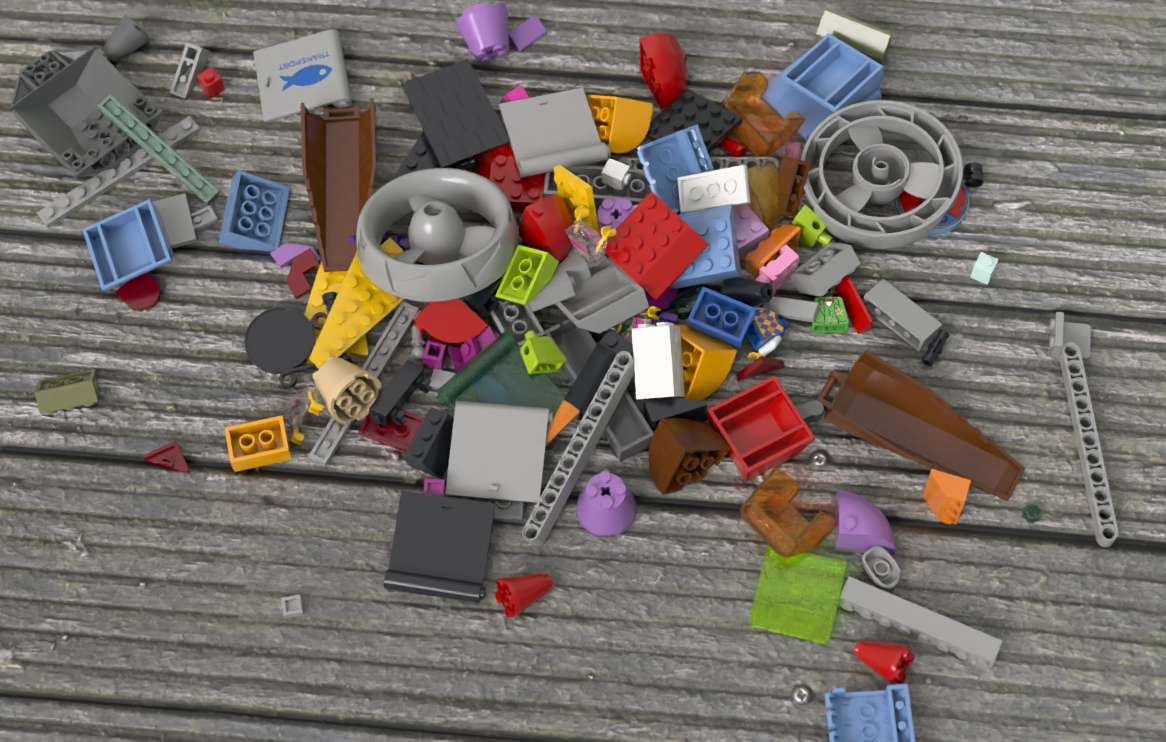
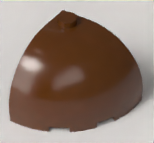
[649,418,731,495]

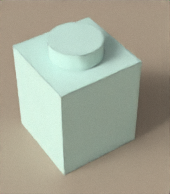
[970,252,998,285]

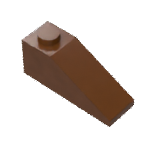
[778,155,811,217]

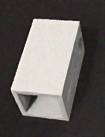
[632,322,685,399]

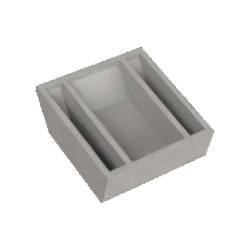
[555,257,649,334]

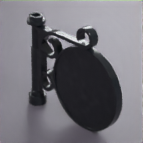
[244,292,352,388]

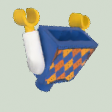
[747,306,789,360]

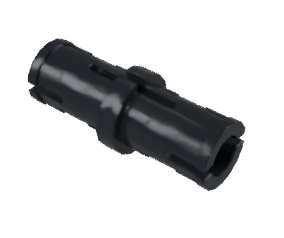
[921,330,950,367]

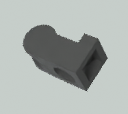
[796,400,824,424]

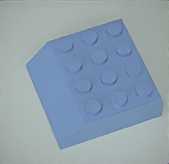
[780,33,884,113]
[82,199,174,292]
[670,204,741,289]

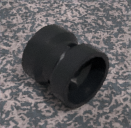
[964,163,984,188]

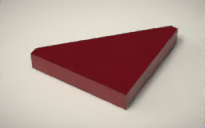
[736,357,785,381]
[143,441,191,474]

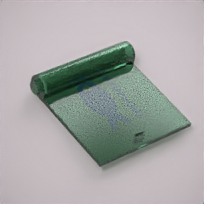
[436,330,565,417]

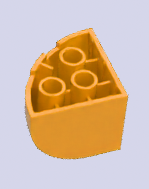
[587,95,653,153]
[674,325,737,400]

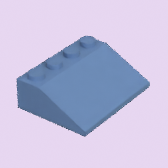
[218,170,290,252]

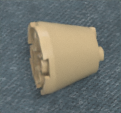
[313,356,382,424]

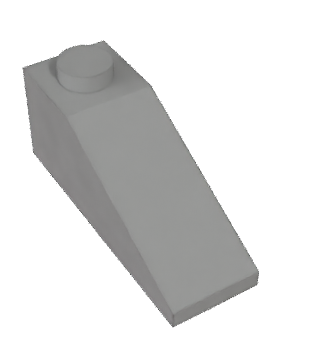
[170,42,210,99]

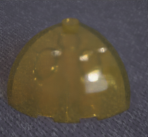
[747,163,787,231]

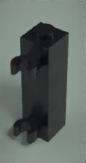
[369,360,431,427]

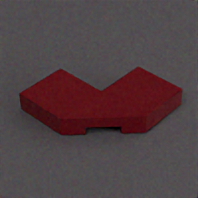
[286,248,320,299]

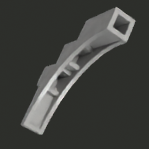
[529,224,607,312]

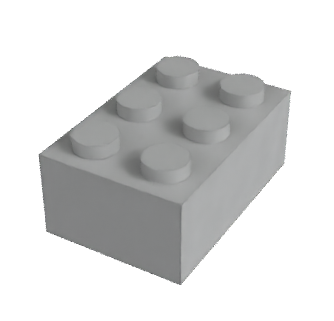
[789,242,861,297]

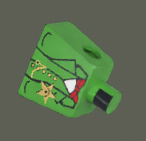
[811,289,849,333]

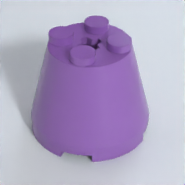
[455,2,509,64]
[596,198,634,258]
[577,471,636,537]

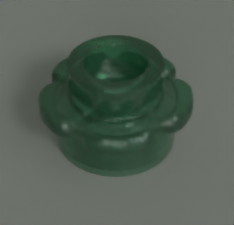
[1022,504,1042,524]

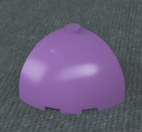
[834,490,896,554]

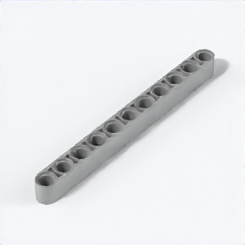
[1059,342,1118,547]
[522,351,635,547]

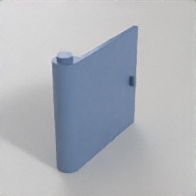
[756,53,881,141]

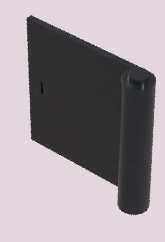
[384,490,496,603]

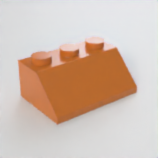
[744,224,801,278]
[923,469,971,524]

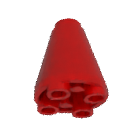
[495,573,553,618]
[854,640,915,685]

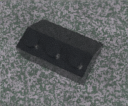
[404,407,454,479]

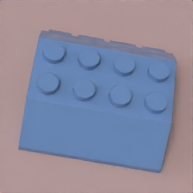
[637,125,714,213]
[824,684,915,742]

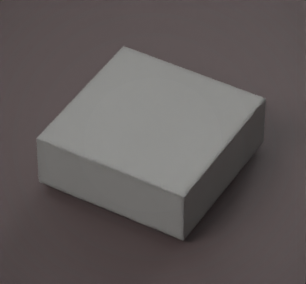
[281,594,304,619]

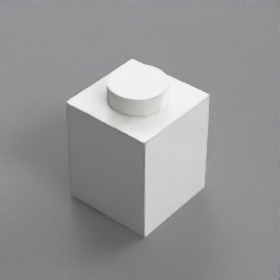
[602,158,631,190]

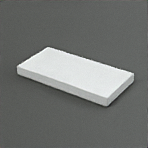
[677,165,750,214]

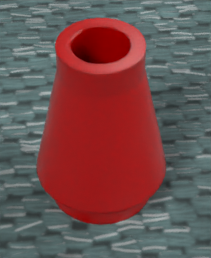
[720,137,747,157]

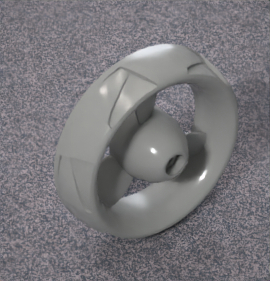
[801,100,963,249]
[356,168,519,302]

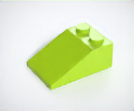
[495,245,559,306]

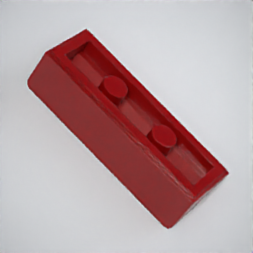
[835,275,873,334]

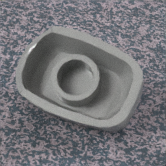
[861,546,901,590]

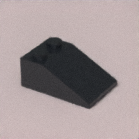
[644,397,708,433]

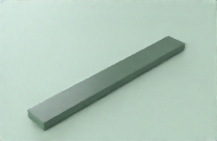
[97,94,220,205]

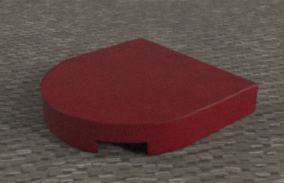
[115,272,161,311]

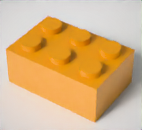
[225,416,292,472]

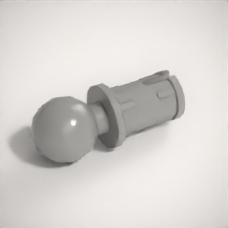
[411,326,426,360]

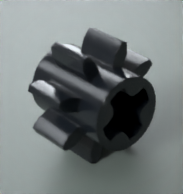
[457,156,479,173]

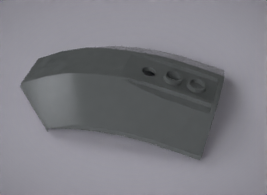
[10,46,164,178]

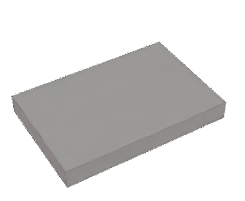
[153,194,197,248]

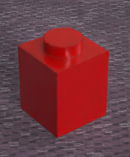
[197,67,225,99]

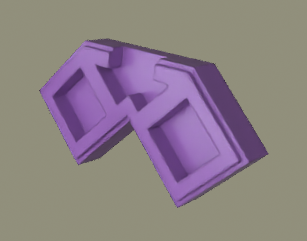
[270,243,321,269]

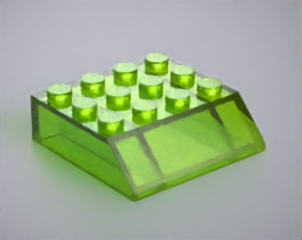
[748,543,847,645]

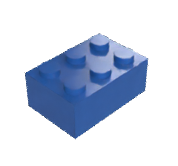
[687,287,756,349]

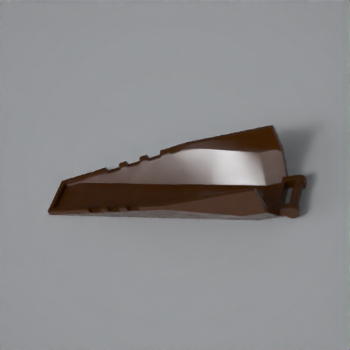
[301,98,377,272]
[815,349,1025,501]

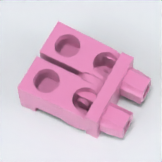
[755,244,799,295]

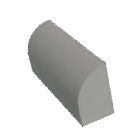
[863,279,942,351]

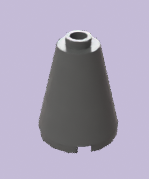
[102,15,151,63]

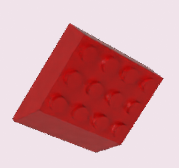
[471,143,546,213]
[602,191,709,301]
[707,376,815,482]

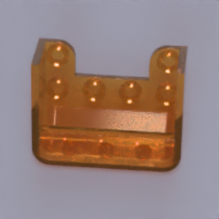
[720,71,806,157]
[740,467,838,558]

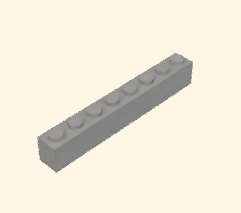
[838,576,1002,668]

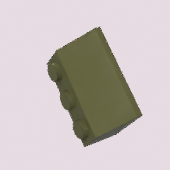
[34,369,99,415]

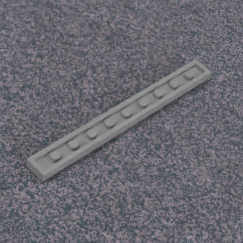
[37,116,200,229]
[308,301,419,467]

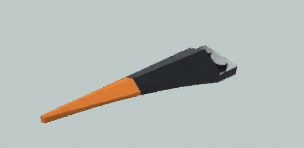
[546,329,634,446]

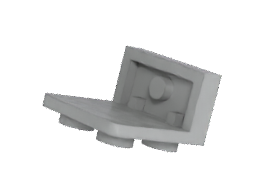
[1049,312,1091,360]

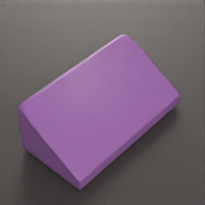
[509,15,547,52]

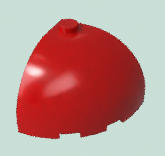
[639,33,688,110]
[518,195,574,266]
[413,298,487,343]

